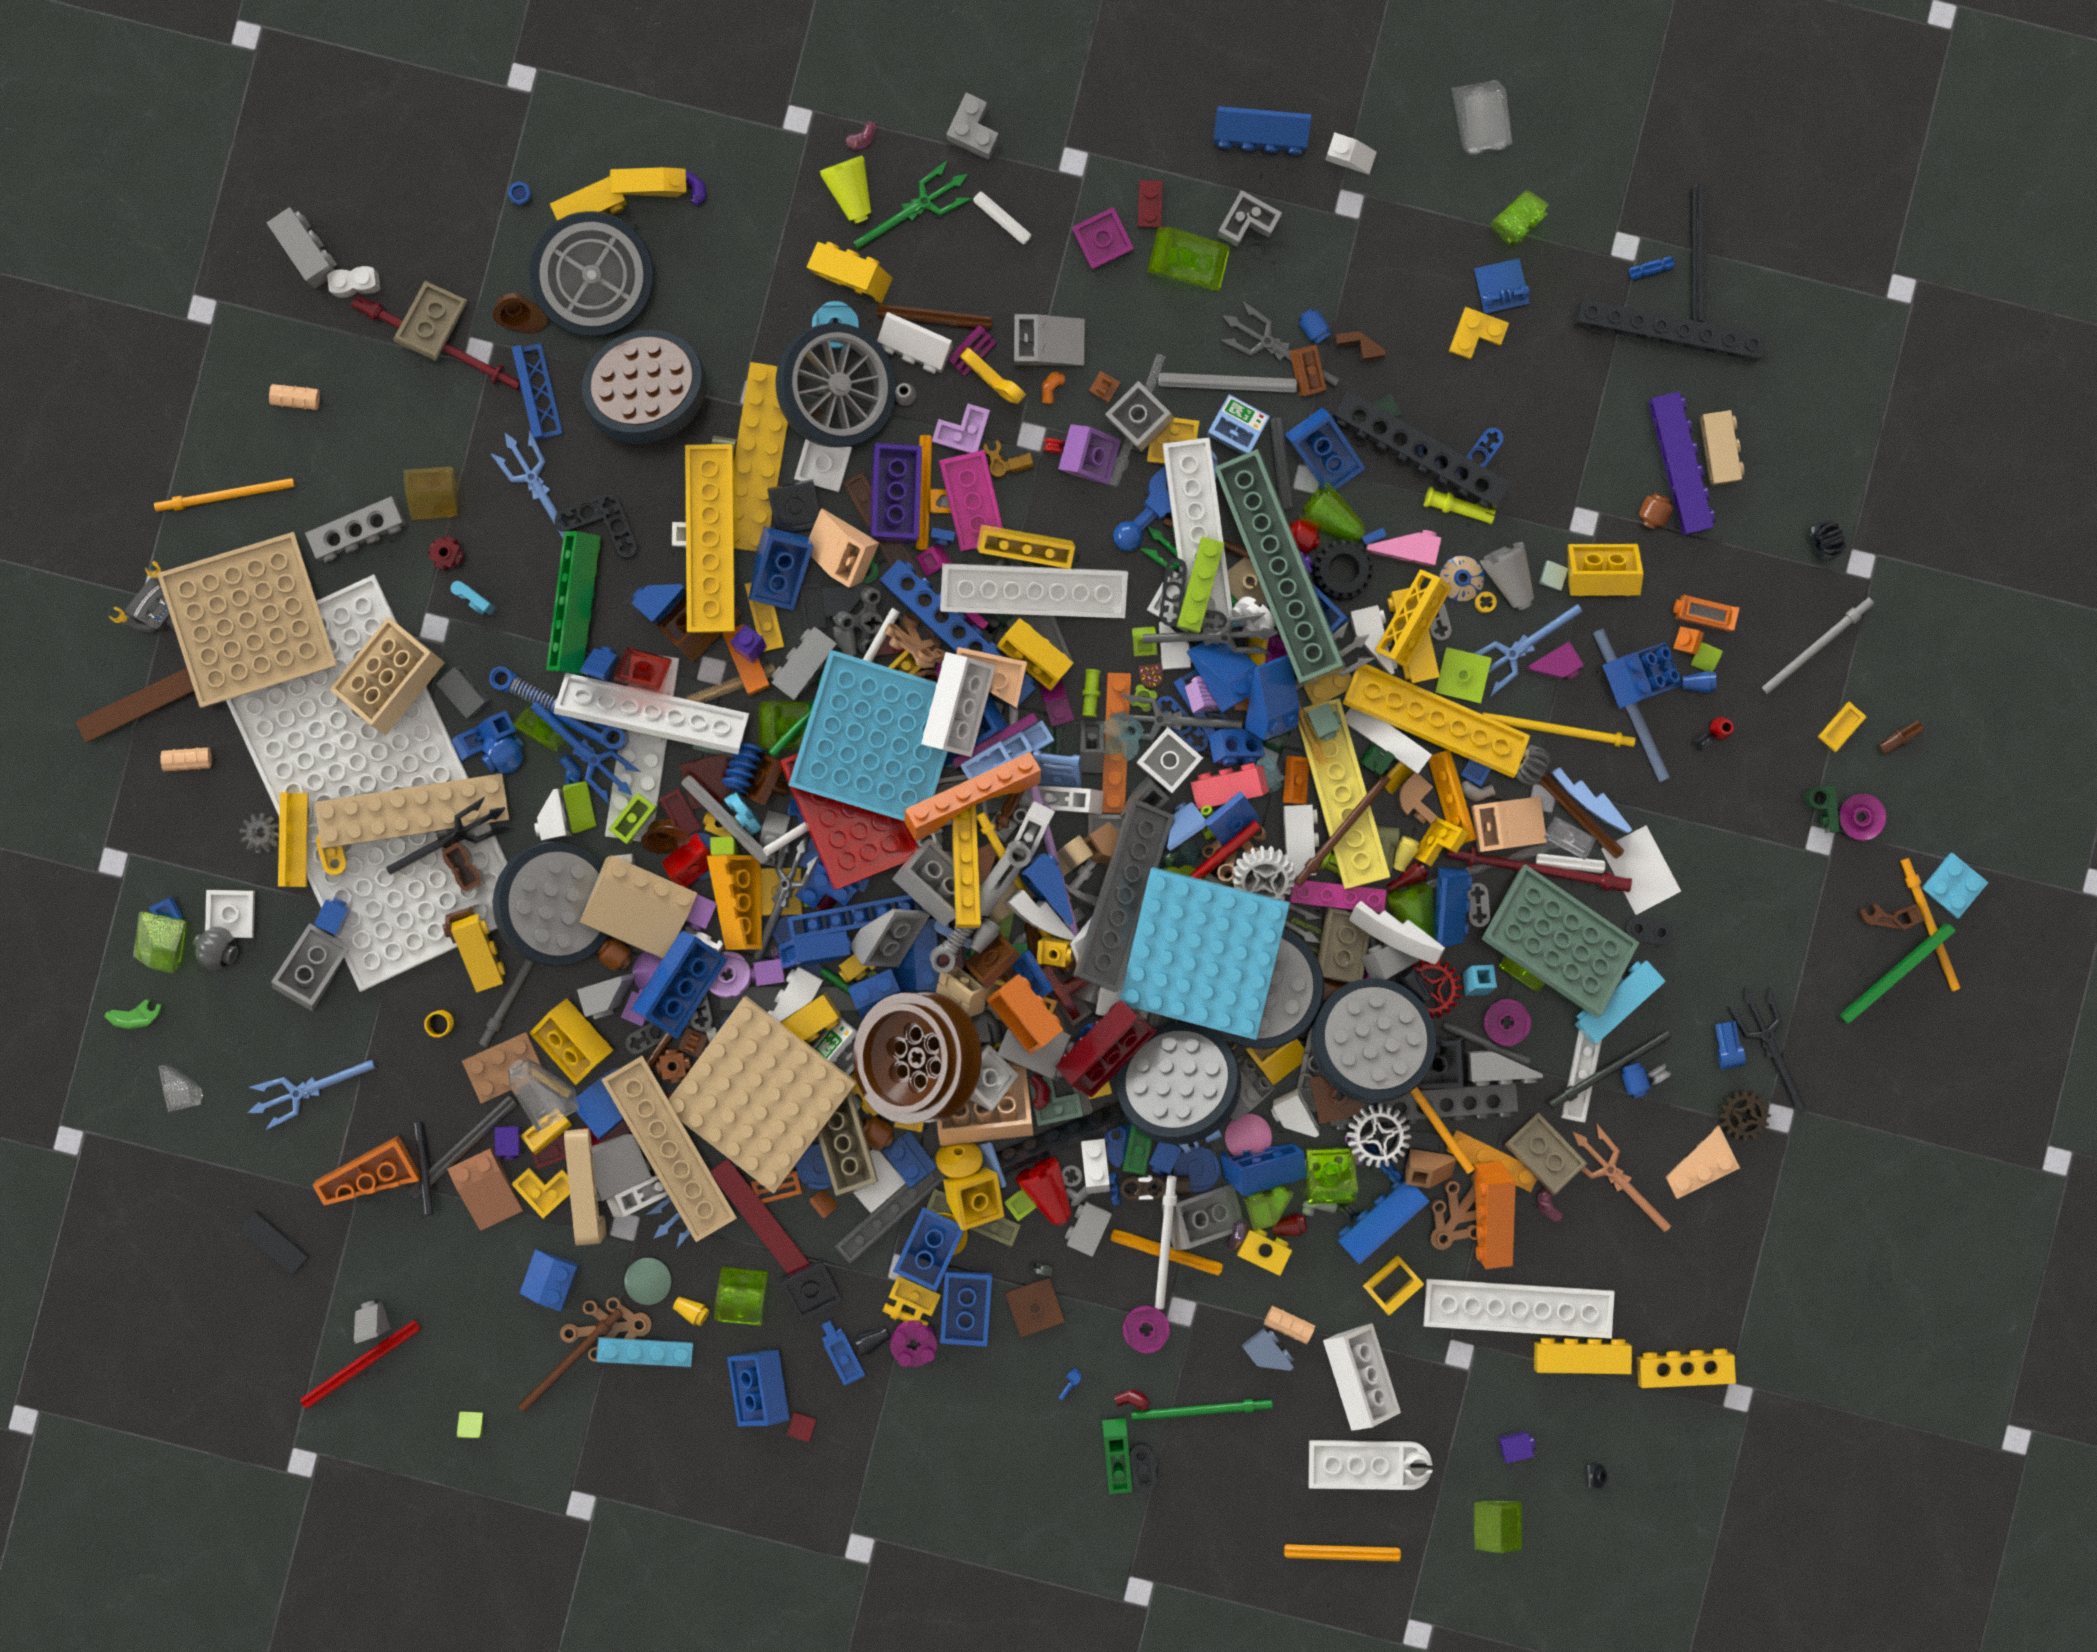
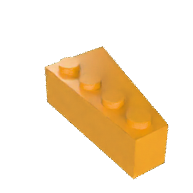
[707,855,762,950]

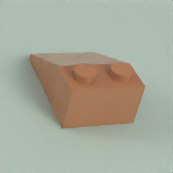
[447,1147,524,1231]

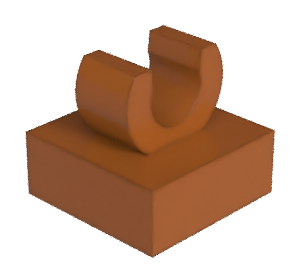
[1089,371,1121,404]
[678,1027,708,1058]

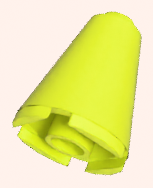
[820,156,871,223]

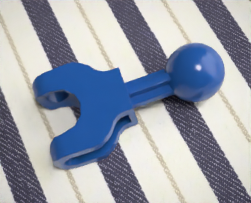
[1113,466,1172,551]

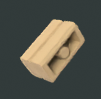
[936,965,988,1017]

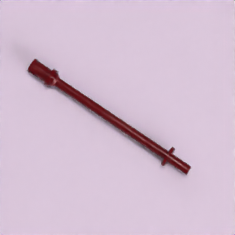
[351,294,520,390]
[1446,847,1632,893]

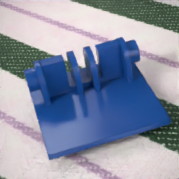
[1474,258,1530,314]

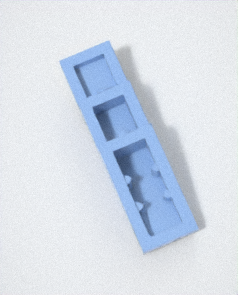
[960,721,1055,779]
[1550,767,1632,833]

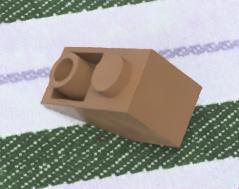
[1083,822,1119,866]
[1405,1149,1456,1188]

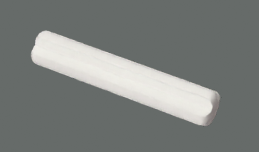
[973,191,1031,244]
[1536,854,1605,873]

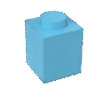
[1462,965,1497,996]

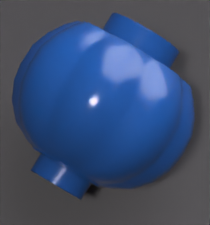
[481,732,524,775]

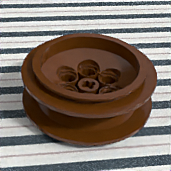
[853,992,982,1124]

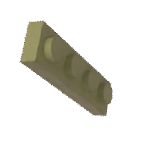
[926,1188,1021,1247]

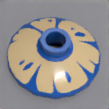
[1439,556,1485,602]

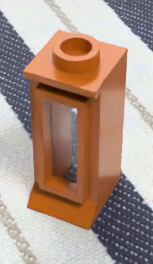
[1673,595,1740,632]

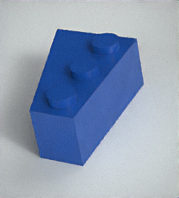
[1220,1144,1306,1196]

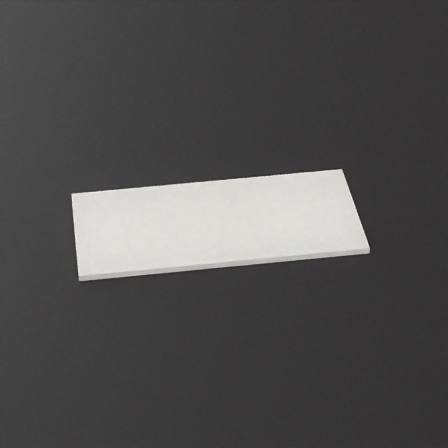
[226,575,508,992]

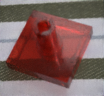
[1042,965,1089,1020]

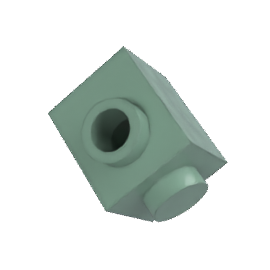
[1306,703,1342,742]

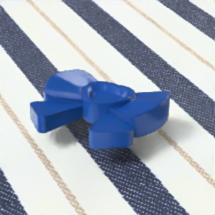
[1109,1172,1122,1205]

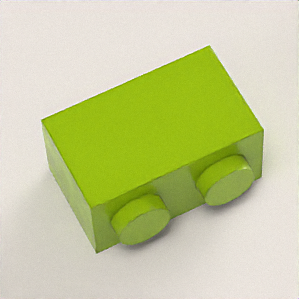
[608,792,658,845]

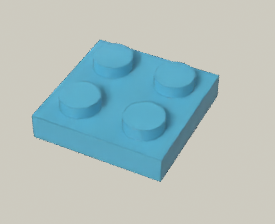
[1921,853,1988,919]

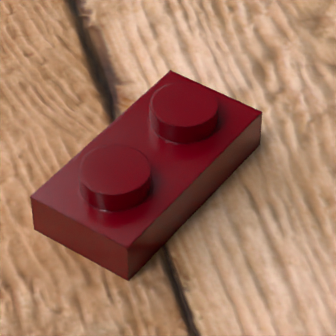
[1138,180,1163,229]

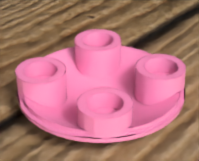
[1225,1113,1272,1156]

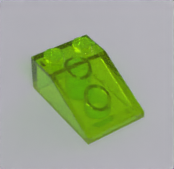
[1147,227,1230,291]
[758,701,809,750]

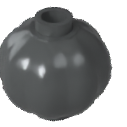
[193,927,238,971]

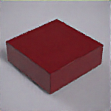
[787,1412,816,1442]

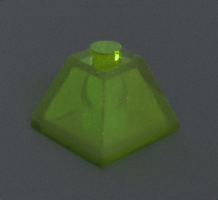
[133,911,186,973]

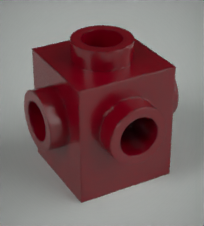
[428,536,464,571]

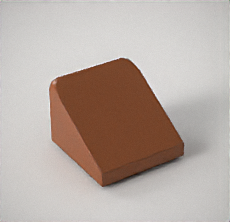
[809,1189,838,1218]

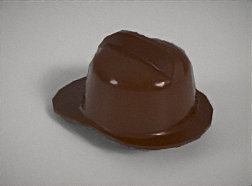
[492,293,548,334]
[641,818,690,854]

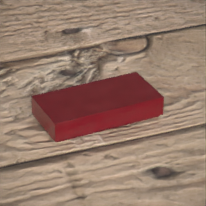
[659,788,702,836]

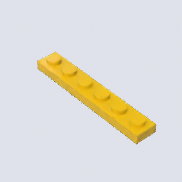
[951,805,981,928]

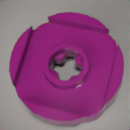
[1483,999,1531,1046]
[1123,1305,1170,1353]
[890,1320,937,1367]

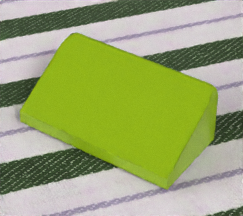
[563,781,596,834]

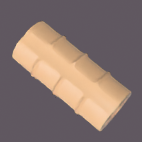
[269,384,320,410]
[161,747,212,772]
[1264,1305,1315,1345]

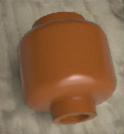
[1639,493,1674,529]
[596,937,632,971]
[861,1116,894,1151]

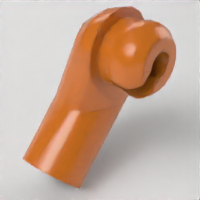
[1042,371,1065,404]

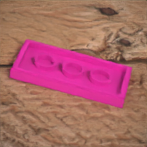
[939,450,1003,552]

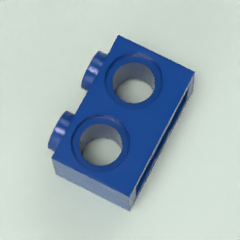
[1209,729,1265,766]

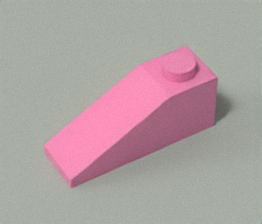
[1365,530,1441,567]

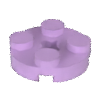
[709,952,751,999]

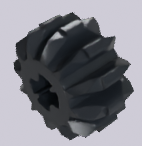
[1810,520,1846,561]

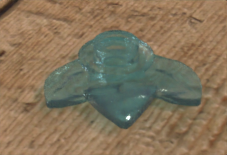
[1099,717,1143,761]
[1161,841,1202,870]

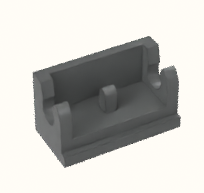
[436,665,492,719]

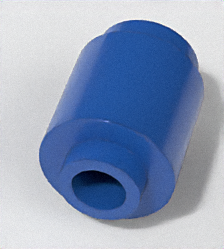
[1299,308,1331,344]
[1622,1062,1651,1098]

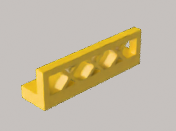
[1375,569,1452,668]
[278,792,309,887]

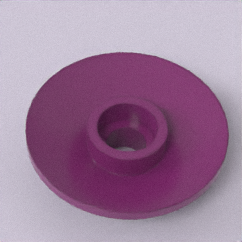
[1839,794,1886,840]

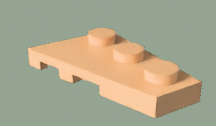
[956,647,1027,708]
[1665,1126,1740,1199]

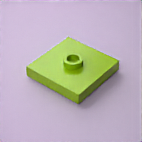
[1435,647,1492,704]

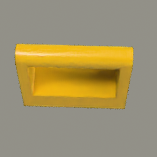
[1362,1255,1424,1315]

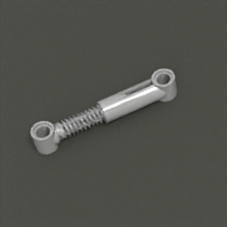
[930,841,1031,973]

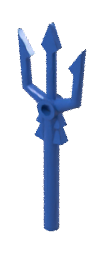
[530,701,641,807]

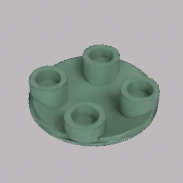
[624,1258,671,1305]

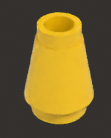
[673,1296,710,1326]

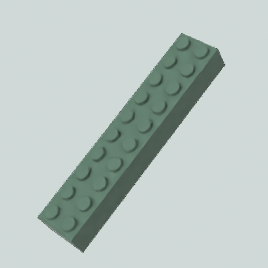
[1214,449,1347,686]

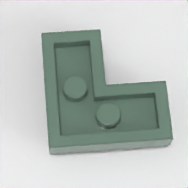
[1029,1077,1085,1127]

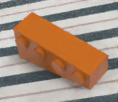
[312,1136,420,1205]
[1473,1161,1516,1269]

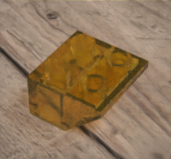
[404,466,458,520]

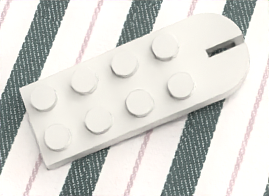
[1308,1440,1433,1490]

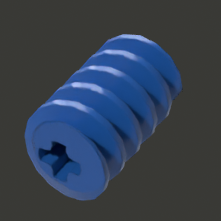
[722,742,765,795]

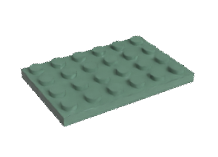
[1482,864,1639,1018]

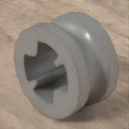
[1647,1064,1671,1085]
[1062,1165,1082,1187]

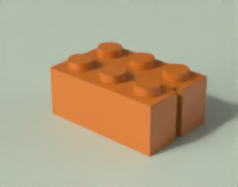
[985,974,1064,1055]

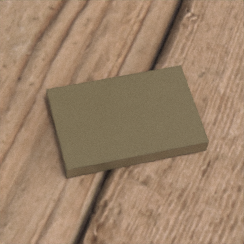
[394,281,467,361]
[1318,907,1370,984]
[1504,1112,1587,1196]

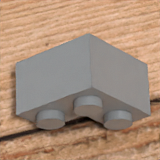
[946,93,999,160]
[1217,190,1282,247]

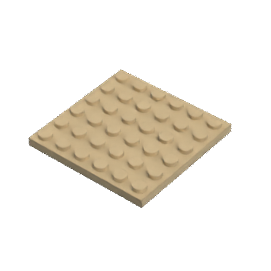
[157,532,337,708]
[668,996,857,1194]

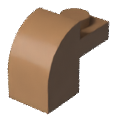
[1398,772,1437,824]

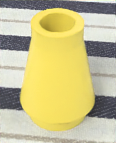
[1392,835,1419,872]

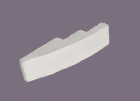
[1345,708,1432,774]
[1349,901,1445,964]

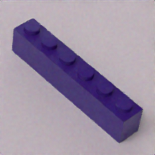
[1648,391,1715,536]

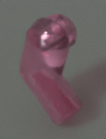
[846,121,877,149]
[1537,1189,1563,1223]

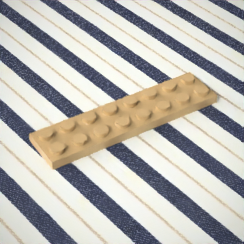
[314,774,509,849]
[601,1056,737,1242]

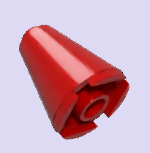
[1015,1157,1072,1225]

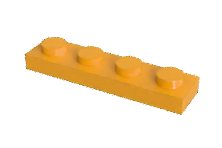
[1428,750,1477,843]
[1445,1130,1537,1192]

